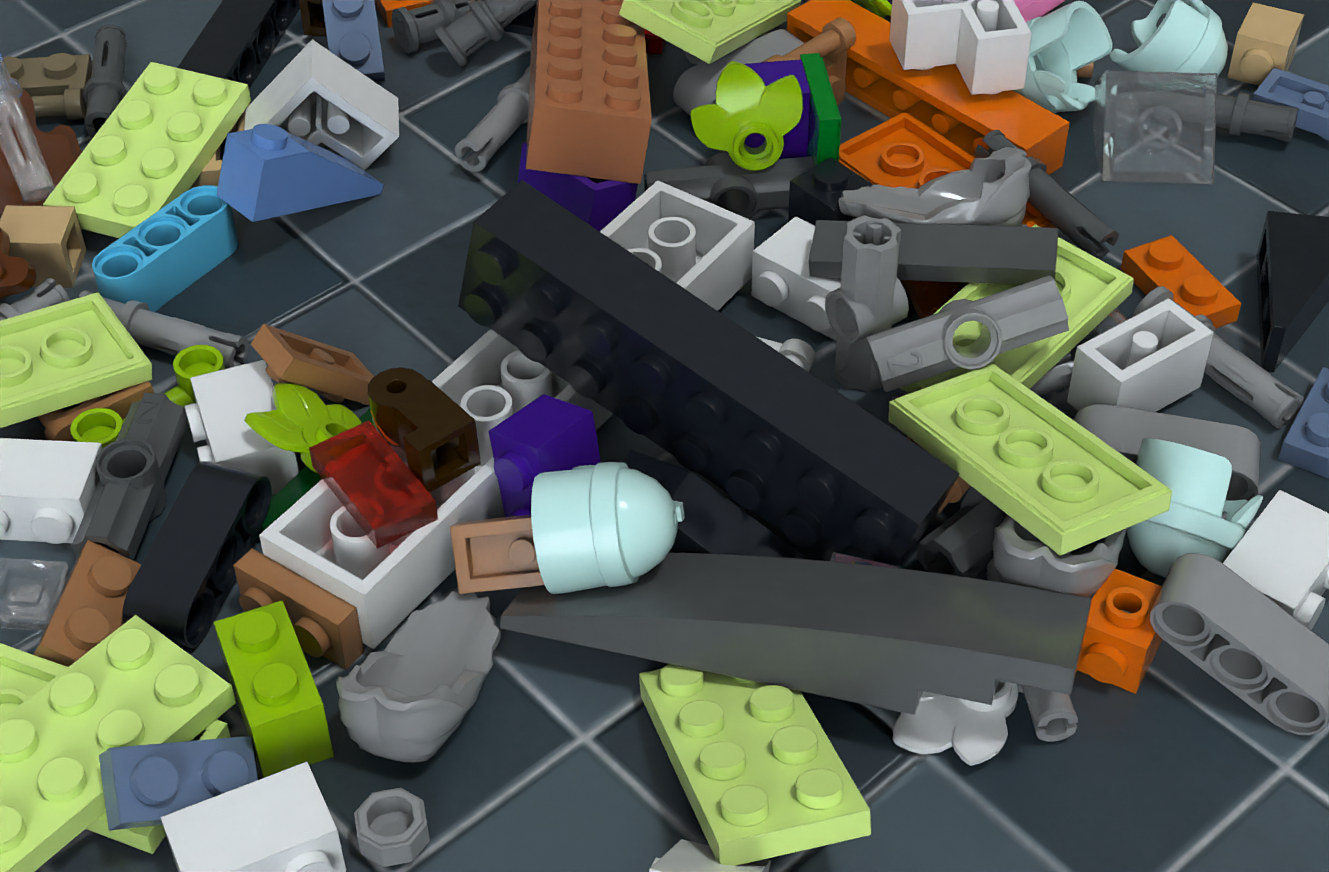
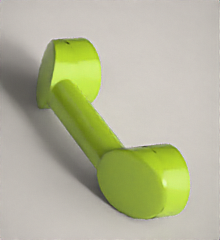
[70,345,225,448]

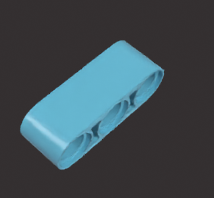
[92,185,239,312]

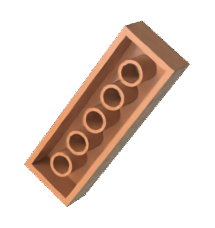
[526,0,652,184]

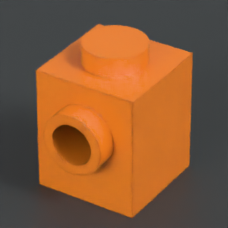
[1077,569,1163,694]

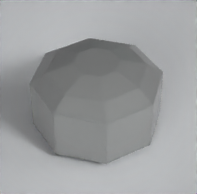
[354,788,430,867]

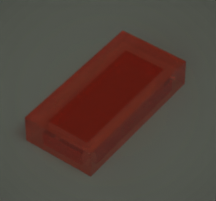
[309,420,438,549]

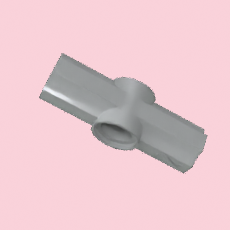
[825,215,909,393]
[866,275,1069,392]

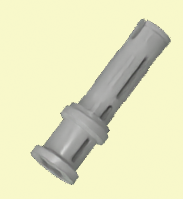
[1131,286,1304,429]

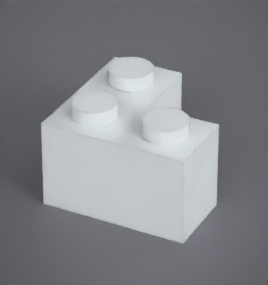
[889,0,1032,95]
[244,39,399,170]

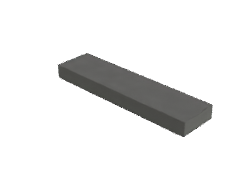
[808,220,1058,285]

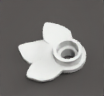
[893,681,1018,766]

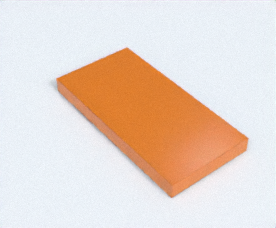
[839,111,1057,228]

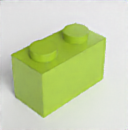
[213,600,334,778]

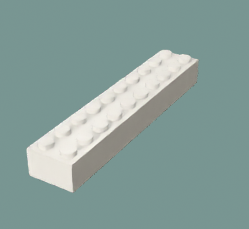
[259,180,755,649]

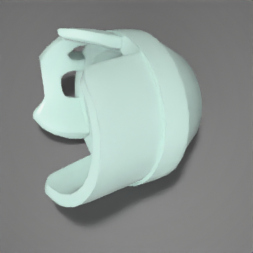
[1109,0,1228,89]
[1013,1,1113,114]
[1127,438,1263,578]
[531,462,685,594]

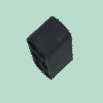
[122,461,272,649]

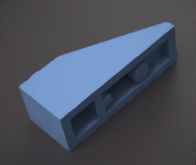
[216,124,384,222]

